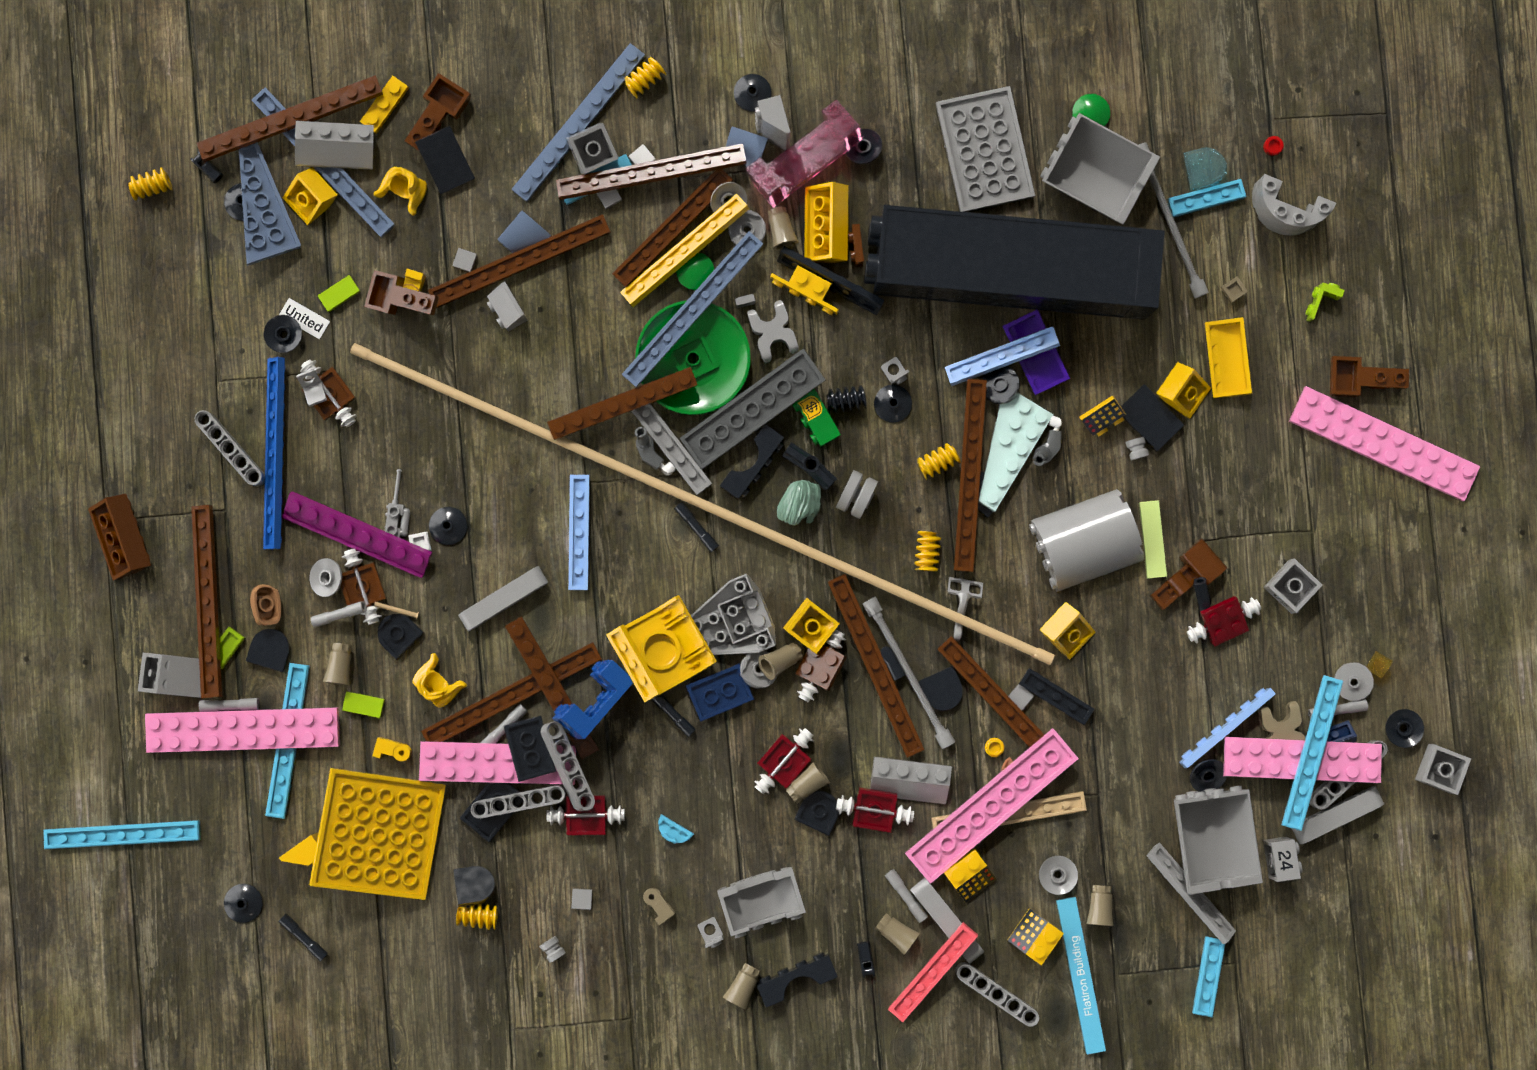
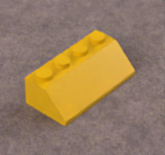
[804,182,848,263]

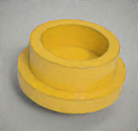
[985,738,1004,757]

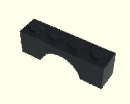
[720,424,784,500]
[757,952,838,1008]

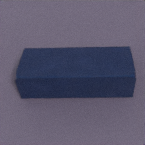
[1327,720,1357,743]

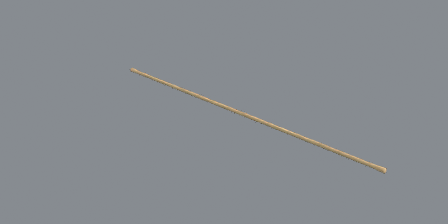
[350,343,1055,665]

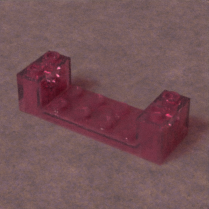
[745,100,863,207]

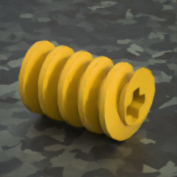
[624,57,666,99]
[128,167,173,201]
[917,443,961,480]
[914,531,941,572]
[456,904,498,930]

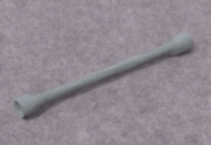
[1139,142,1209,299]
[863,596,955,749]

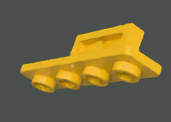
[770,266,839,315]

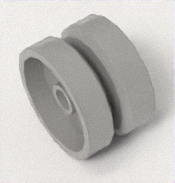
[836,470,878,519]

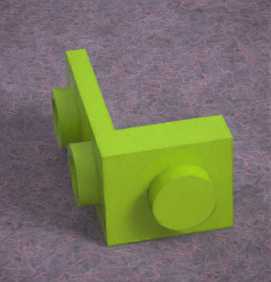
[1305,283,1345,322]

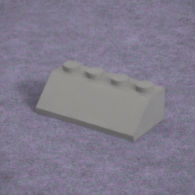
[755,95,790,151]
[295,121,374,170]
[870,757,952,804]

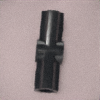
[782,442,837,491]

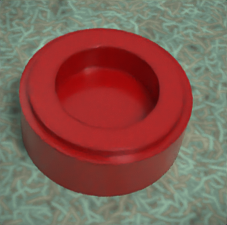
[1263,136,1284,156]

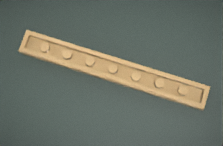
[931,791,1087,829]

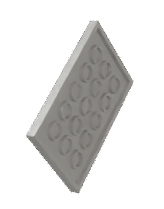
[936,86,1035,212]

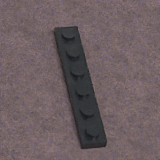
[777,246,885,315]

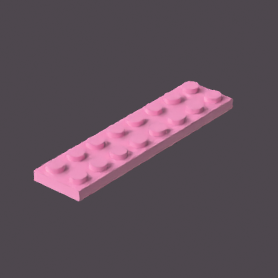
[1223,737,1382,783]
[419,742,576,785]

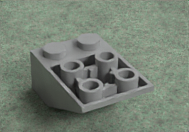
[138,653,201,698]

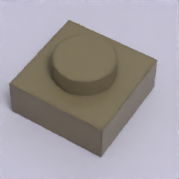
[1220,276,1248,303]

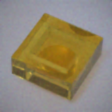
[1366,651,1393,678]

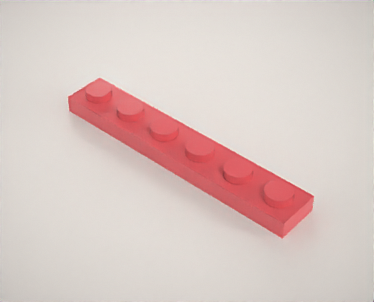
[888,922,978,1022]

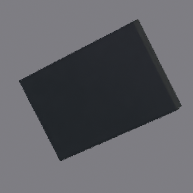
[415,126,475,194]
[1121,384,1184,452]
[504,715,556,782]
[460,782,523,842]

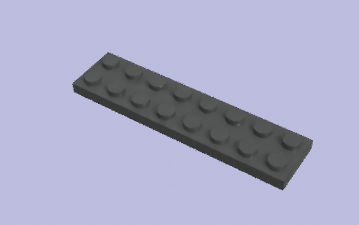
[680,349,826,470]

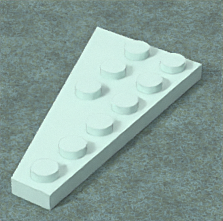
[978,393,1053,512]

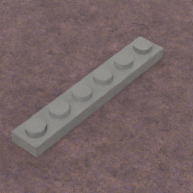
[632,404,712,495]
[1147,842,1236,944]

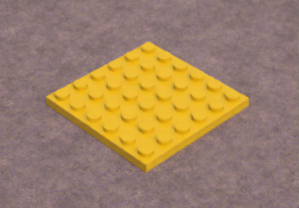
[309,768,446,900]

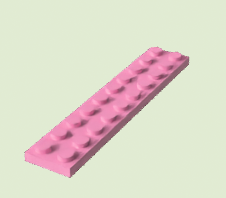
[1289,386,1480,501]
[145,707,340,753]
[905,728,1079,884]

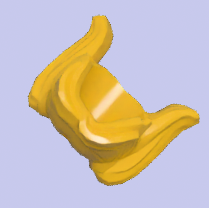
[374,167,427,216]
[413,653,467,708]

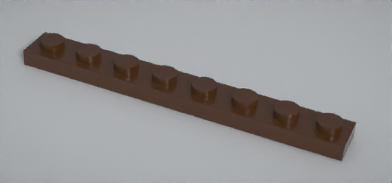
[612,169,733,288]
[547,367,698,440]
[505,616,599,759]
[937,636,1044,748]

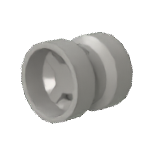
[1125,437,1149,460]
[539,936,566,963]

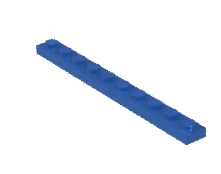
[263,357,286,549]

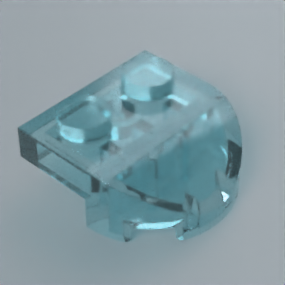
[1183,147,1227,190]

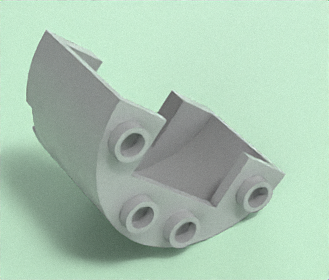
[1252,174,1336,236]
[717,867,806,938]

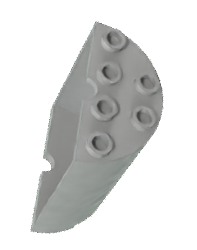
[1040,113,1160,225]
[1029,489,1144,592]
[1174,786,1263,895]

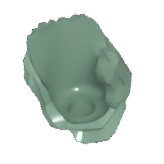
[777,480,821,526]

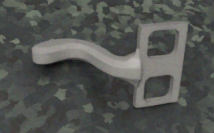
[947,577,983,640]

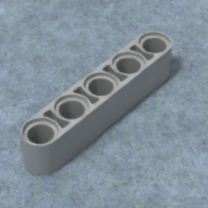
[194,410,265,487]
[458,566,548,632]
[541,721,595,811]
[1309,740,1388,810]
[471,785,566,818]
[1292,786,1384,844]
[910,878,984,964]
[956,962,1039,1026]

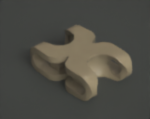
[1258,701,1305,740]

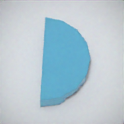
[658,814,694,843]

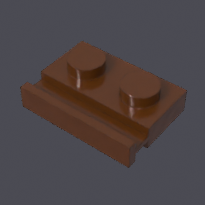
[848,224,864,267]

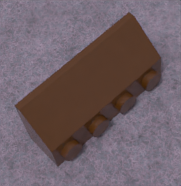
[88,493,151,581]

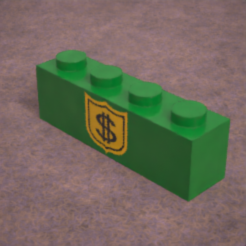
[792,389,841,448]

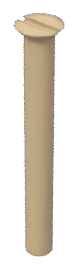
[374,602,419,619]

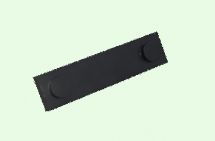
[1019,668,1094,725]

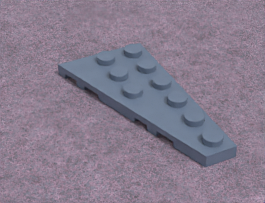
[239,142,301,266]

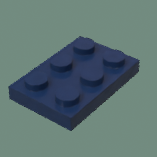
[686,664,754,721]

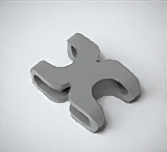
[747,300,799,363]

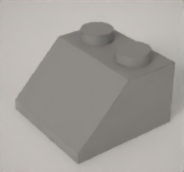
[487,282,528,332]

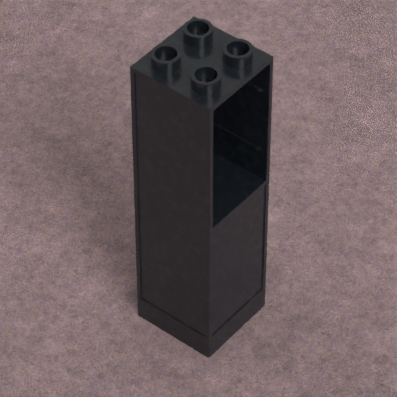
[864,205,1165,320]

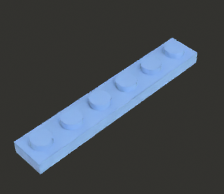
[945,327,1060,386]
[568,475,590,590]
[1180,688,1275,768]

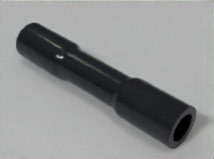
[674,502,719,553]
[651,694,696,737]
[278,913,328,962]

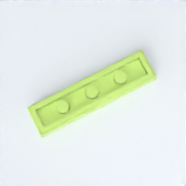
[1139,500,1167,578]

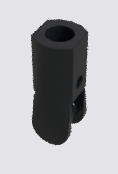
[190,151,223,184]
[1194,577,1211,611]
[881,646,905,681]
[857,941,875,978]

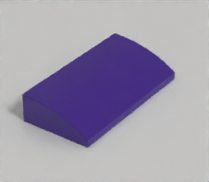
[1003,310,1071,395]

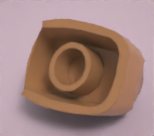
[250,584,281,626]

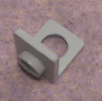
[881,357,909,385]
[296,369,327,407]
[698,917,724,948]

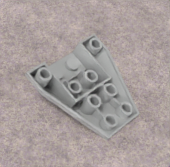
[691,574,776,655]

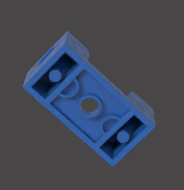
[552,660,633,739]

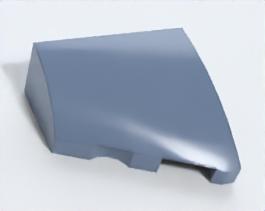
[726,126,768,176]
[497,211,551,253]

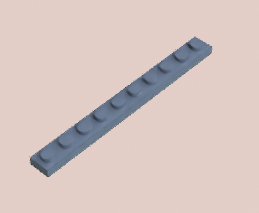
[512,43,645,202]
[252,87,395,238]
[622,231,763,388]

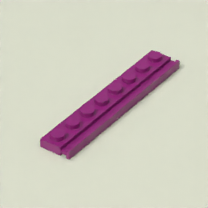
[282,491,432,578]

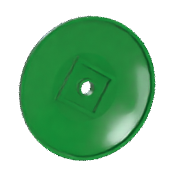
[635,301,750,415]

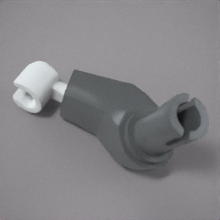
[1033,416,1062,466]
[635,427,675,476]

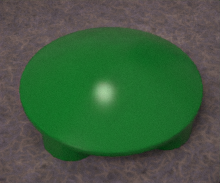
[1072,94,1110,126]
[676,252,714,290]

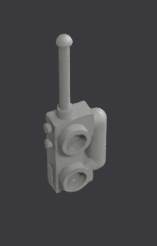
[384,469,410,538]

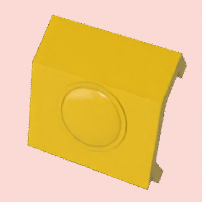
[607,595,717,702]

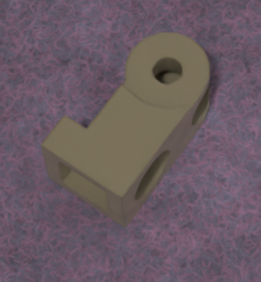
[643,887,676,925]

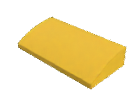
[1205,317,1252,398]

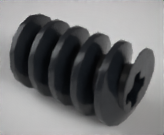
[826,385,867,413]

